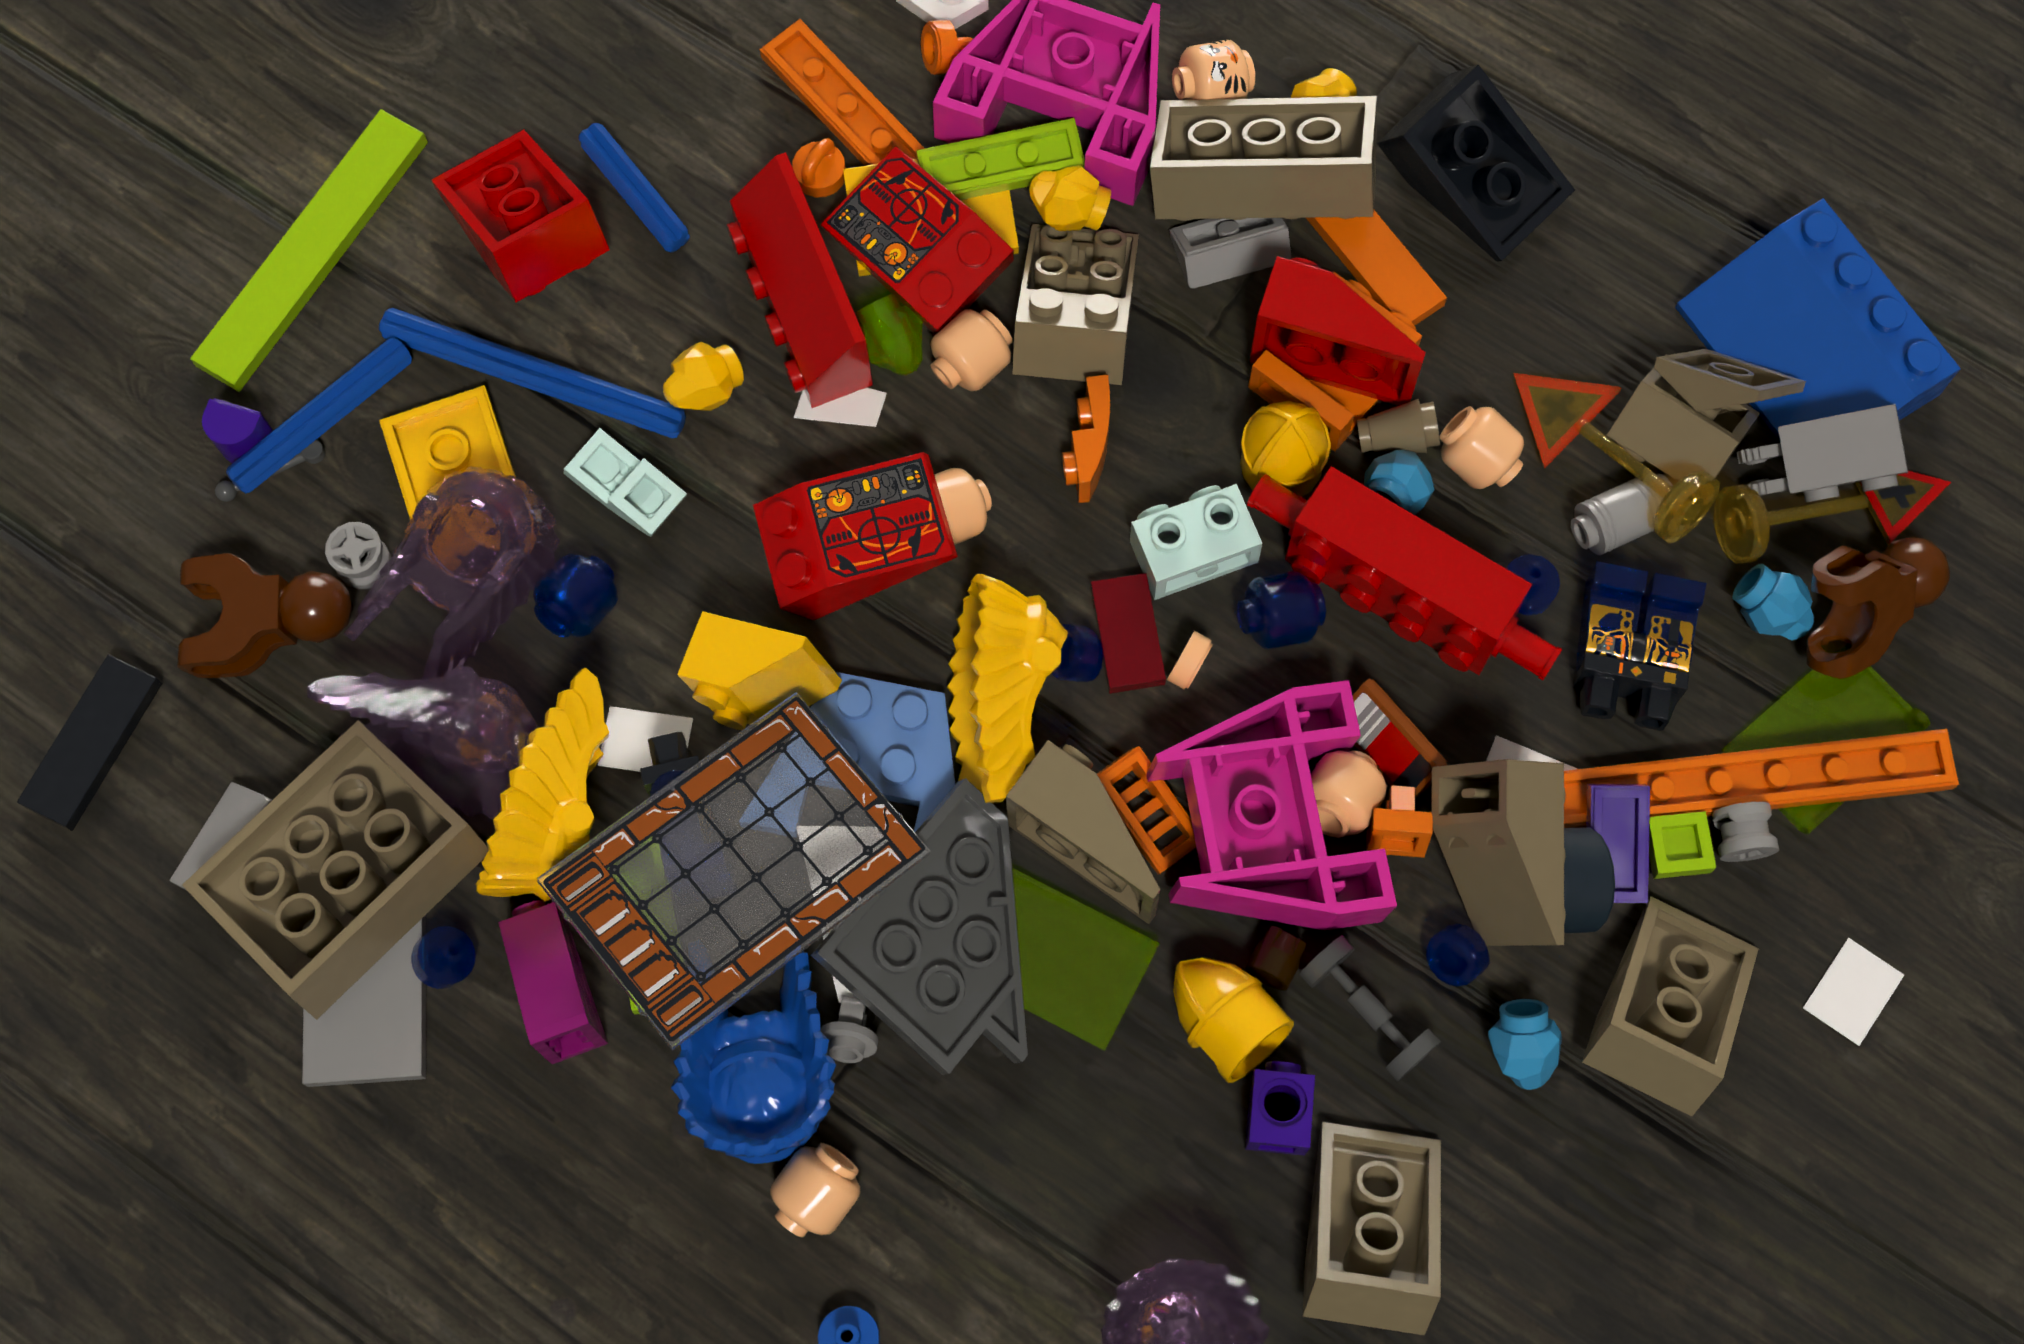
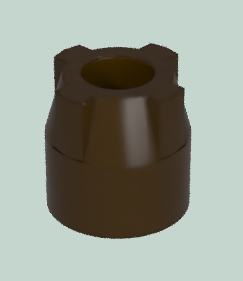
[1245,926,1307,991]

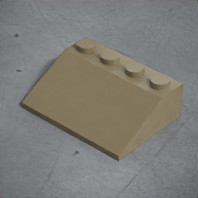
[182,720,488,1020]

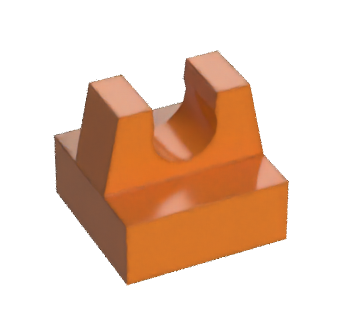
[1366,785,1433,858]

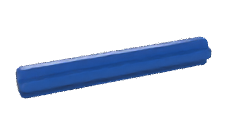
[226,337,412,494]

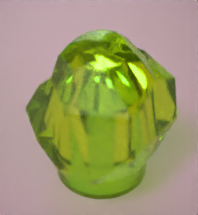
[856,293,923,376]

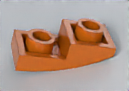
[1062,374,1110,503]

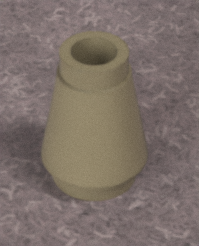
[1357,398,1440,453]

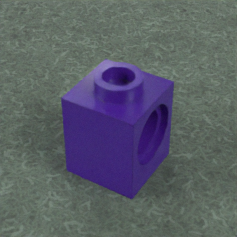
[1245,1061,1315,1156]

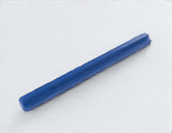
[379,308,686,438]

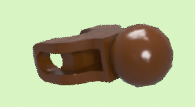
[1806,537,1950,679]
[177,553,353,678]

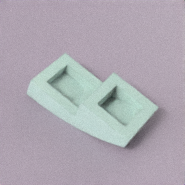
[564,428,687,537]

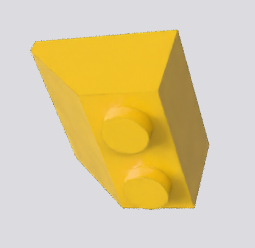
[677,611,842,730]

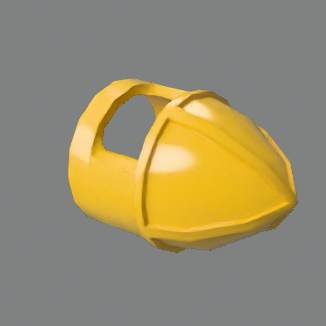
[1240,401,1331,497]
[1173,957,1294,1083]

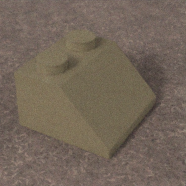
[1606,354,1760,496]

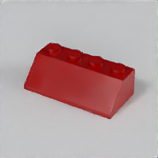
[726,152,873,408]

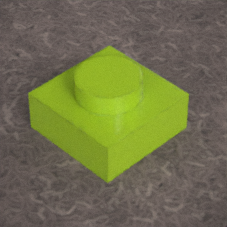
[1649,811,1716,879]

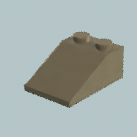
[1006,740,1160,924]
[1582,896,1759,1116]
[1303,1122,1441,1335]

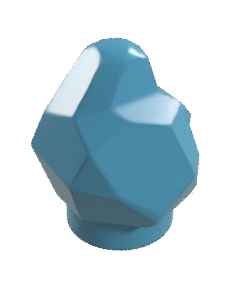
[1364,449,1435,515]
[1732,564,1814,640]
[1488,999,1562,1090]

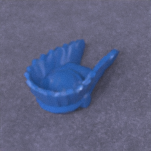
[671,940,836,1164]

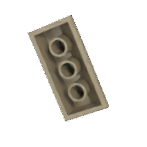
[1150,96,1377,221]

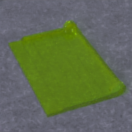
[1721,645,1931,835]
[1012,868,1160,1051]

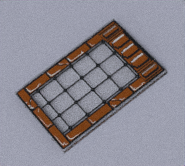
[537,692,930,1051]

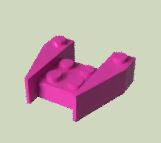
[933,0,1160,206]
[1146,680,1397,930]

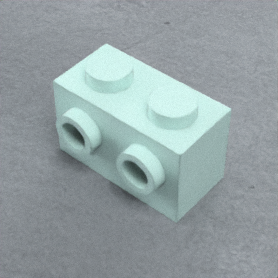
[1130,484,1262,600]

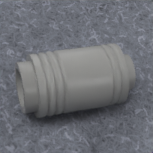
[1571,473,1680,555]

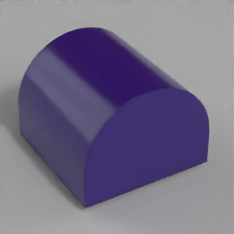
[202,398,273,463]

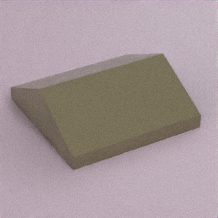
[1654,349,1806,412]

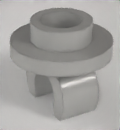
[821,997,878,1063]

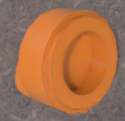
[921,20,973,75]
[792,138,846,198]

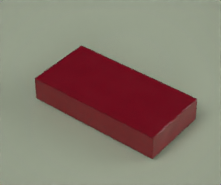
[1091,573,1166,694]

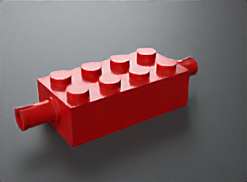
[1247,466,1562,681]

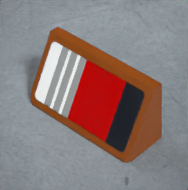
[1352,678,1447,799]

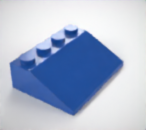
[1675,198,1961,442]

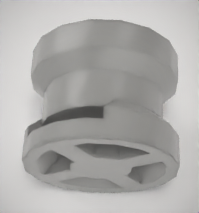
[325,522,391,589]
[1712,802,1779,862]

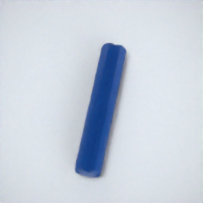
[578,123,690,252]

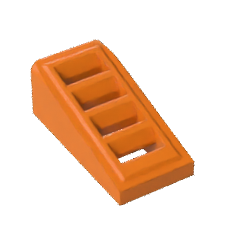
[1097,746,1196,874]

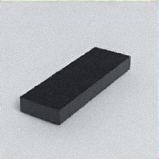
[17,654,162,831]

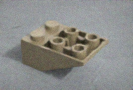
[1012,224,1139,385]
[1432,759,1566,946]

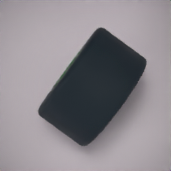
[1564,827,1615,933]

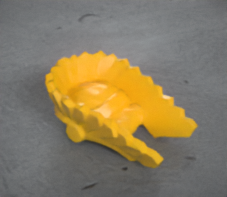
[947,574,1068,804]
[476,668,609,901]

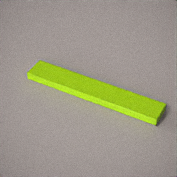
[190,109,428,392]

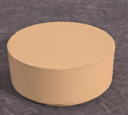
[1167,630,1213,690]

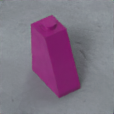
[498,900,608,1065]

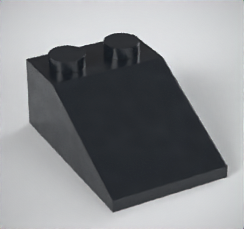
[1376,65,1575,262]

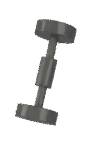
[1299,935,1441,1082]

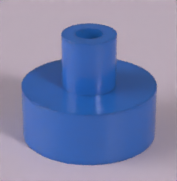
[818,1306,881,1344]

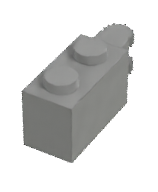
[1737,404,1909,503]

